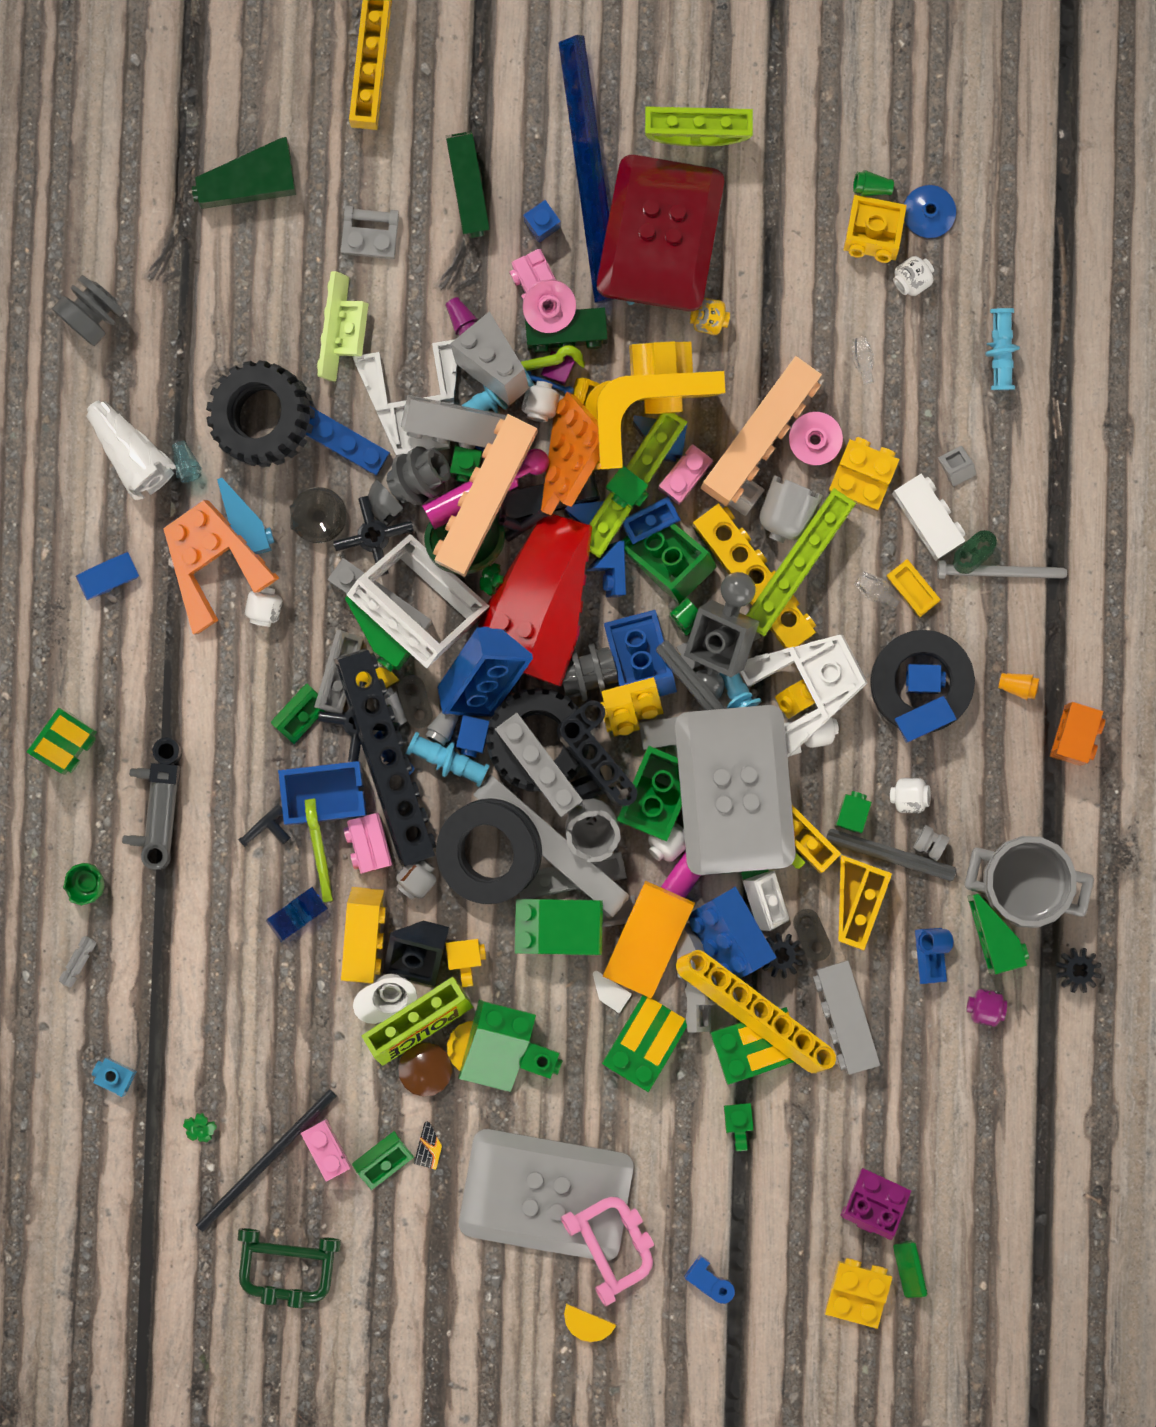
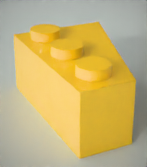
[838,855,892,951]
[341,887,386,984]

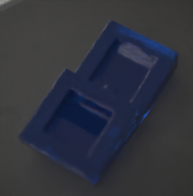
[266,887,328,942]

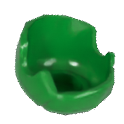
[63,863,105,906]

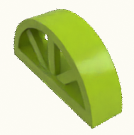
[645,106,753,147]

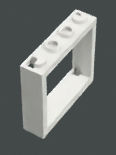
[347,534,489,668]

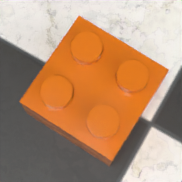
[1049,702,1106,766]

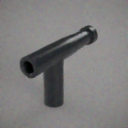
[498,509,550,542]
[238,803,291,847]

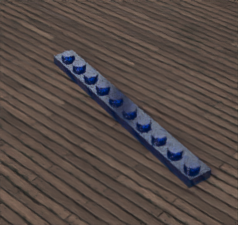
[558,35,614,303]

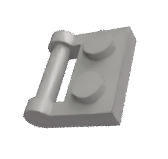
[341,205,399,259]

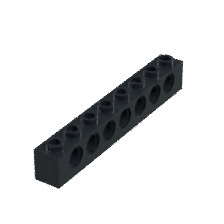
[334,649,436,866]

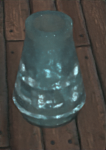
[171,441,202,483]

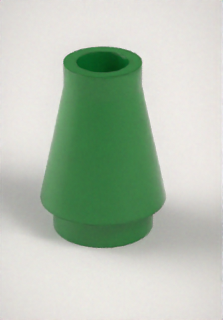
[853,170,894,196]

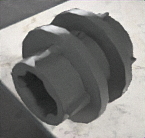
[386,446,450,505]
[563,644,619,701]

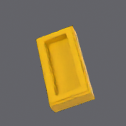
[886,559,941,618]

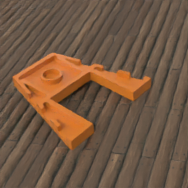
[163,500,279,634]

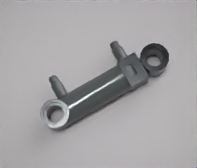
[122,737,182,870]

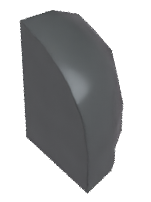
[368,479,404,526]

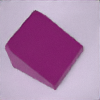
[541,351,576,386]

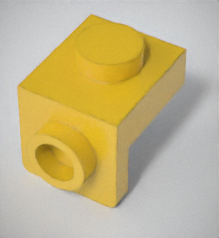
[775,679,815,719]

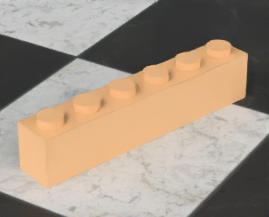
[700,356,822,507]
[433,414,538,577]

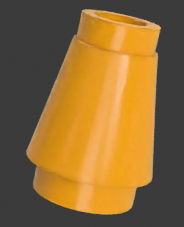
[998,673,1040,701]

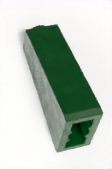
[445,131,490,238]
[192,137,296,209]

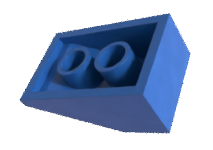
[604,610,677,697]

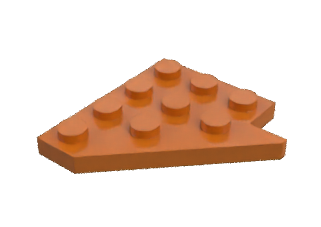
[541,392,600,515]

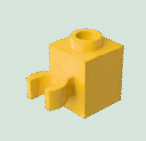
[446,939,486,988]

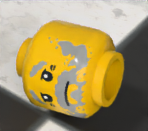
[689,297,730,335]

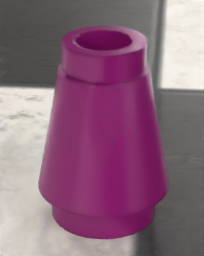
[445,297,478,336]

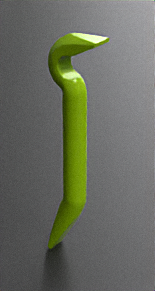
[521,345,585,371]
[305,798,333,902]

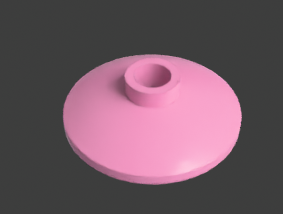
[523,279,576,333]
[789,412,843,466]

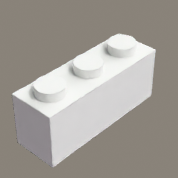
[892,473,966,561]

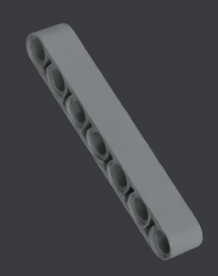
[473,775,631,917]

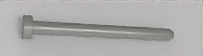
[937,560,1067,579]

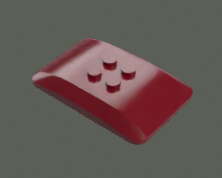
[597,155,724,312]

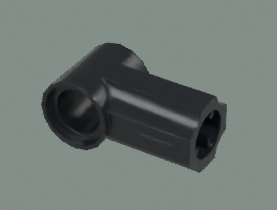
[570,770,605,800]

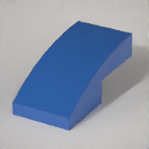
[75,552,139,600]

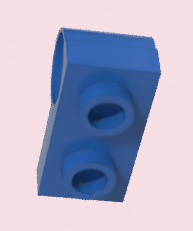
[915,928,954,984]

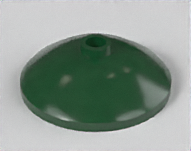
[424,514,505,574]

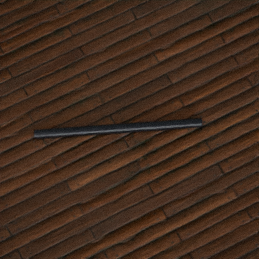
[195,1089,337,1232]

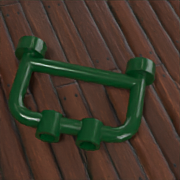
[237,1228,341,1308]

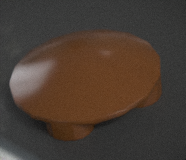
[398,1042,452,1097]

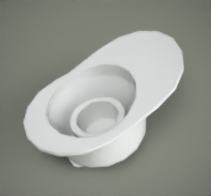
[353,974,417,1024]

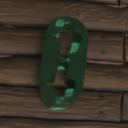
[953,530,997,574]

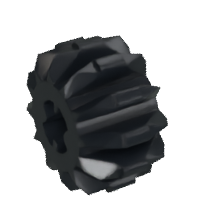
[762,933,804,979]
[1055,948,1102,993]

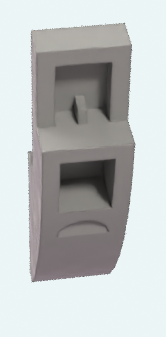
[676,923,717,1032]

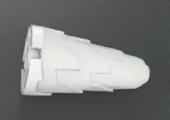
[86,400,176,500]

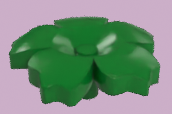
[480,563,503,596]
[183,1113,217,1142]

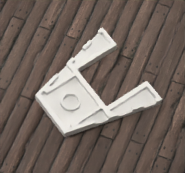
[353,340,457,457]
[741,635,868,757]

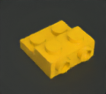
[843,195,907,263]
[828,437,900,511]
[601,677,664,737]
[824,1258,892,1329]

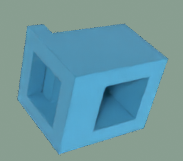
[92,1057,137,1097]

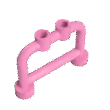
[560,1197,654,1306]

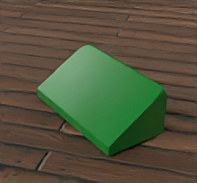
[271,684,325,744]
[352,1131,414,1191]
[893,1240,927,1298]

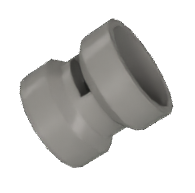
[913,825,950,861]

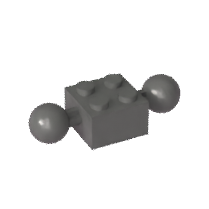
[684,572,760,700]

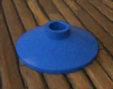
[904,185,956,238]

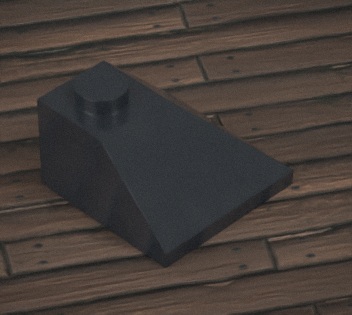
[383,920,450,986]

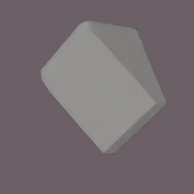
[938,446,976,486]

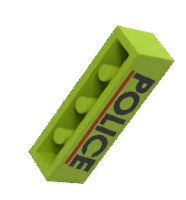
[361,977,474,1066]

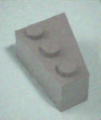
[450,311,529,405]

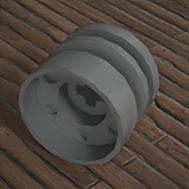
[52,275,124,347]

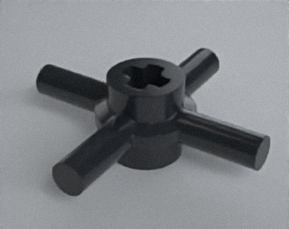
[333,496,414,576]
[318,681,400,762]

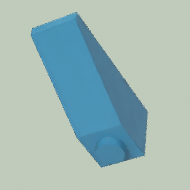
[217,478,275,555]

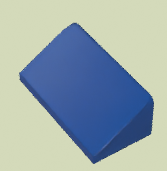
[622,496,681,544]
[895,696,956,743]

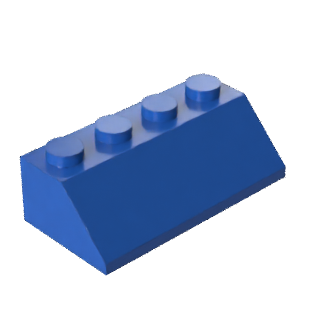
[437,627,533,717]

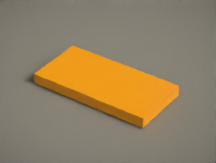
[602,881,695,999]

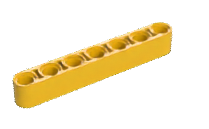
[676,950,836,1073]

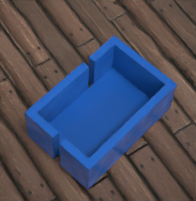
[278,761,367,825]
[688,886,777,978]

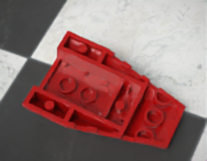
[478,514,592,687]

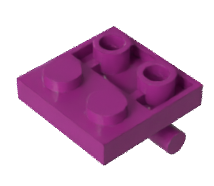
[840,1168,911,1240]

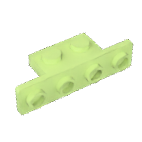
[317,271,369,381]

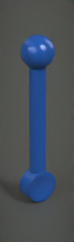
[527,371,574,394]

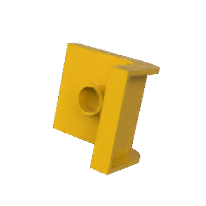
[585,341,725,470]

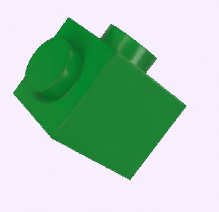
[450,446,482,483]
[606,465,649,509]
[520,1042,563,1079]

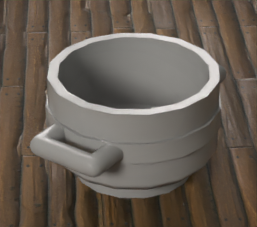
[965,836,1094,928]

